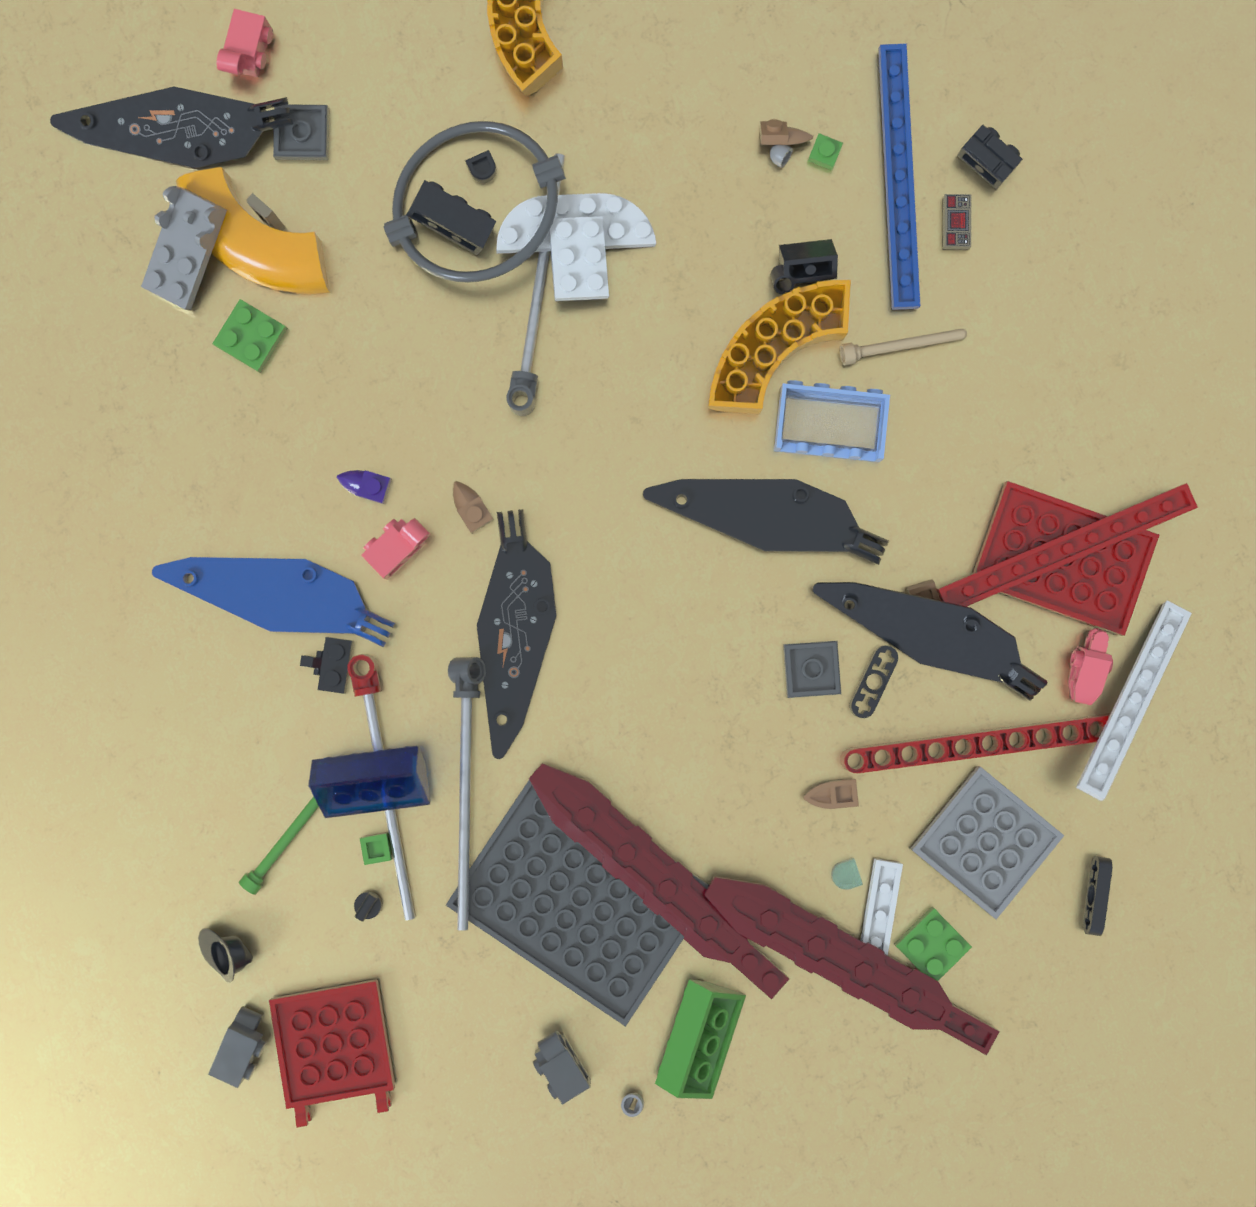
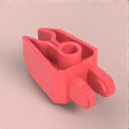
[1068,628,1113,705]

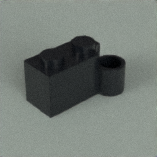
[770,239,838,294]

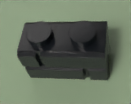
[957,125,1023,190]

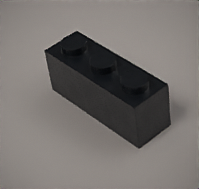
[406,180,496,255]

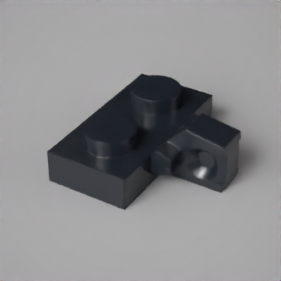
[300,637,354,694]

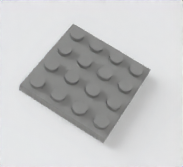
[910,766,1064,919]

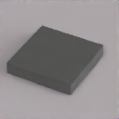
[273,104,329,160]
[783,641,841,698]

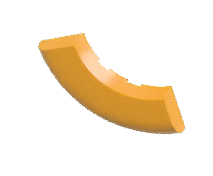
[487,0,563,96]
[176,167,330,294]
[708,280,851,414]

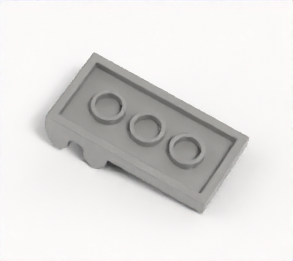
[141,186,227,310]

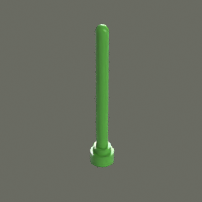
[239,784,331,895]

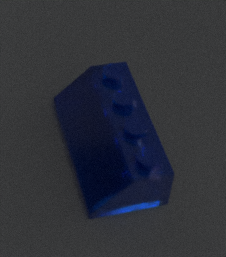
[308,746,431,818]

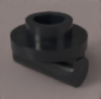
[354,891,382,921]

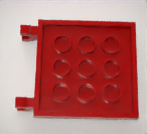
[269,979,395,1128]

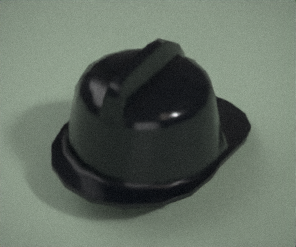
[198,928,253,983]

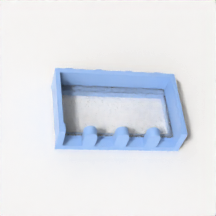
[774,380,890,462]

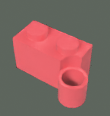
[216,9,273,78]
[361,518,430,580]

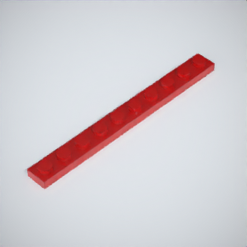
[936,483,1198,607]

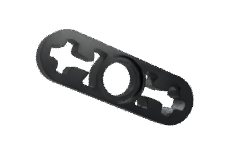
[849,645,898,718]
[1083,856,1113,936]

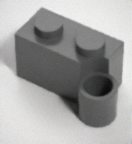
[208,1006,266,1088]
[533,1031,591,1105]

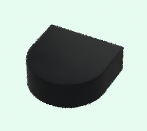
[465,150,496,183]

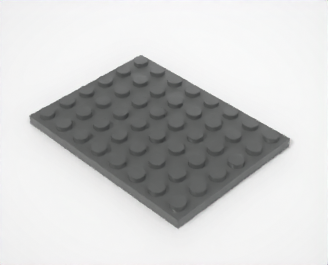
[446,769,709,1027]

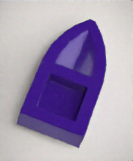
[337,470,392,504]

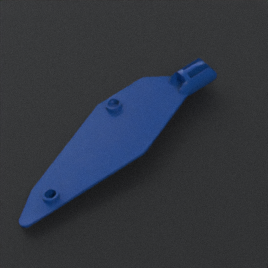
[152,557,395,647]

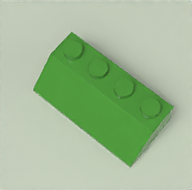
[655,979,746,1099]

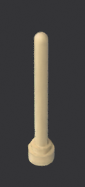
[840,329,967,365]

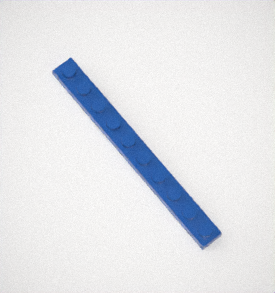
[878,43,920,310]

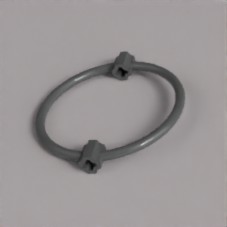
[383,121,566,283]

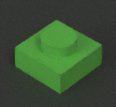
[808,133,843,170]
[360,832,393,865]

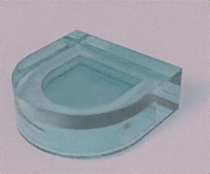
[831,858,863,890]

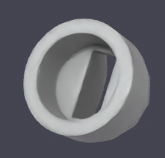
[770,145,793,168]
[621,1093,644,1117]

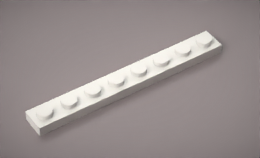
[1076,600,1192,801]

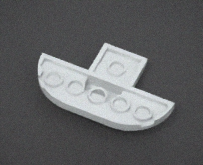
[496,193,656,301]

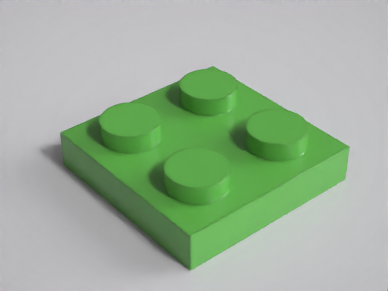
[212,299,288,373]
[894,907,972,981]

